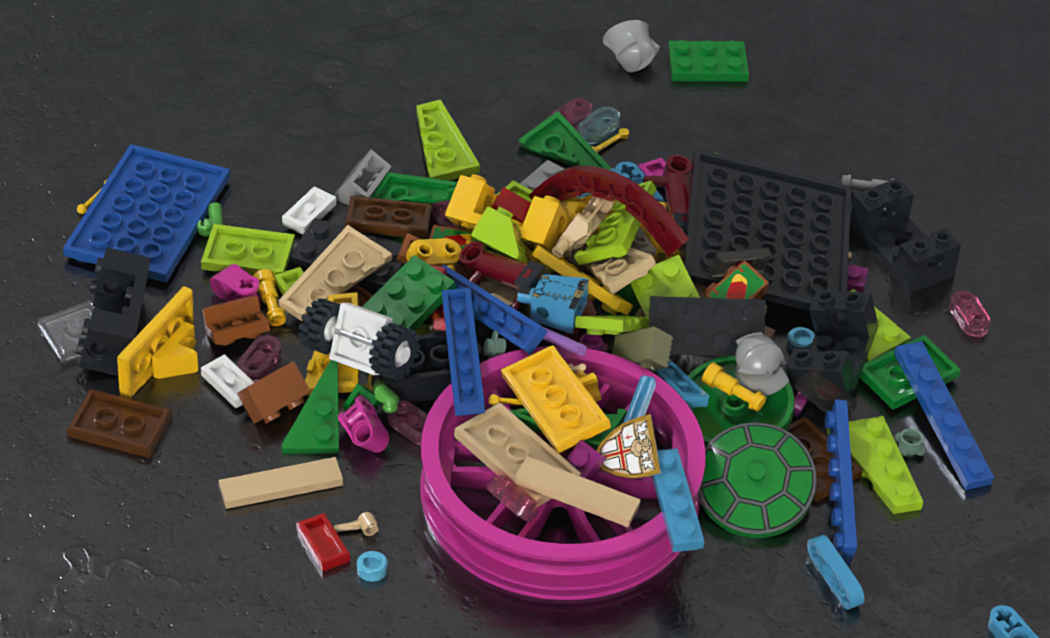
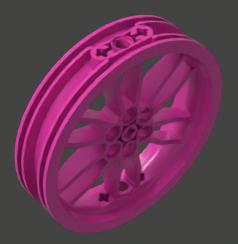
[420,346,706,600]

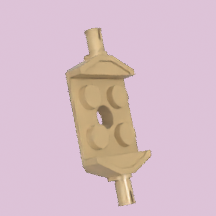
[552,196,614,258]

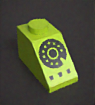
[471,206,528,264]

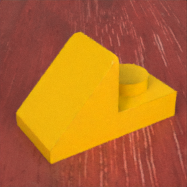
[152,321,198,379]

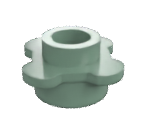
[483,331,506,359]
[895,428,926,456]

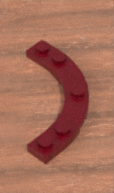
[528,166,690,257]

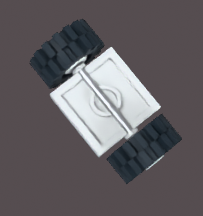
[299,298,420,380]

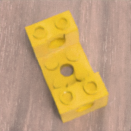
[445,174,573,253]

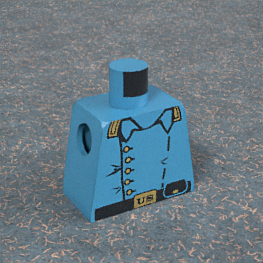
[517,274,589,334]

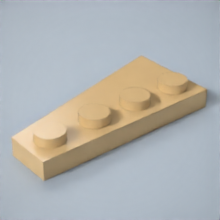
[279,225,392,321]
[575,242,657,295]

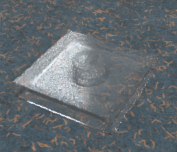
[38,300,95,362]

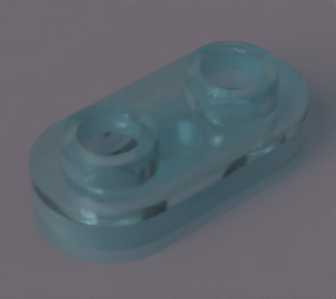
[577,106,620,145]

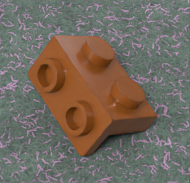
[202,295,270,345]

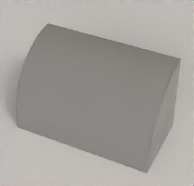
[333,150,391,205]

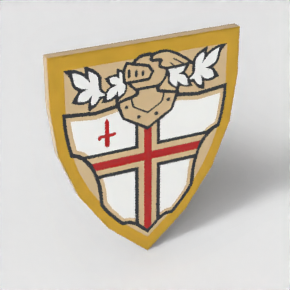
[596,414,661,479]

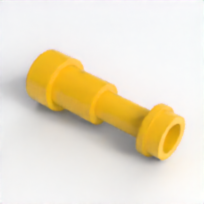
[253,269,286,327]
[701,362,767,412]

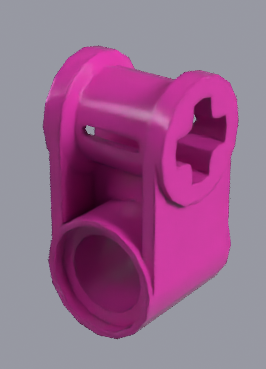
[210,264,261,307]
[338,395,389,453]

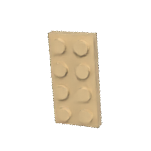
[454,403,581,509]

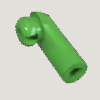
[197,203,223,237]
[373,380,400,413]

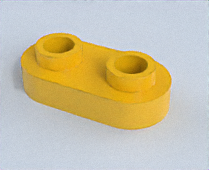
[406,238,461,267]

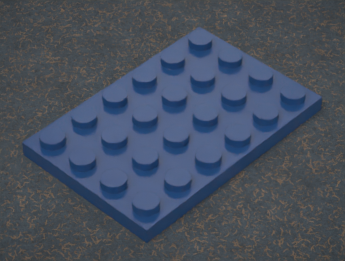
[63,144,230,283]

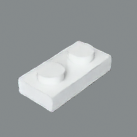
[282,187,336,235]
[201,354,254,408]

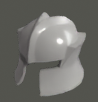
[603,20,660,72]
[735,332,789,396]

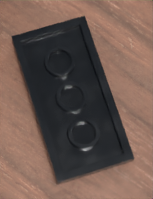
[289,218,405,290]
[649,296,765,356]

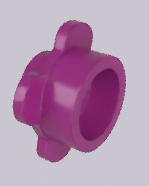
[580,334,608,352]
[793,387,808,418]

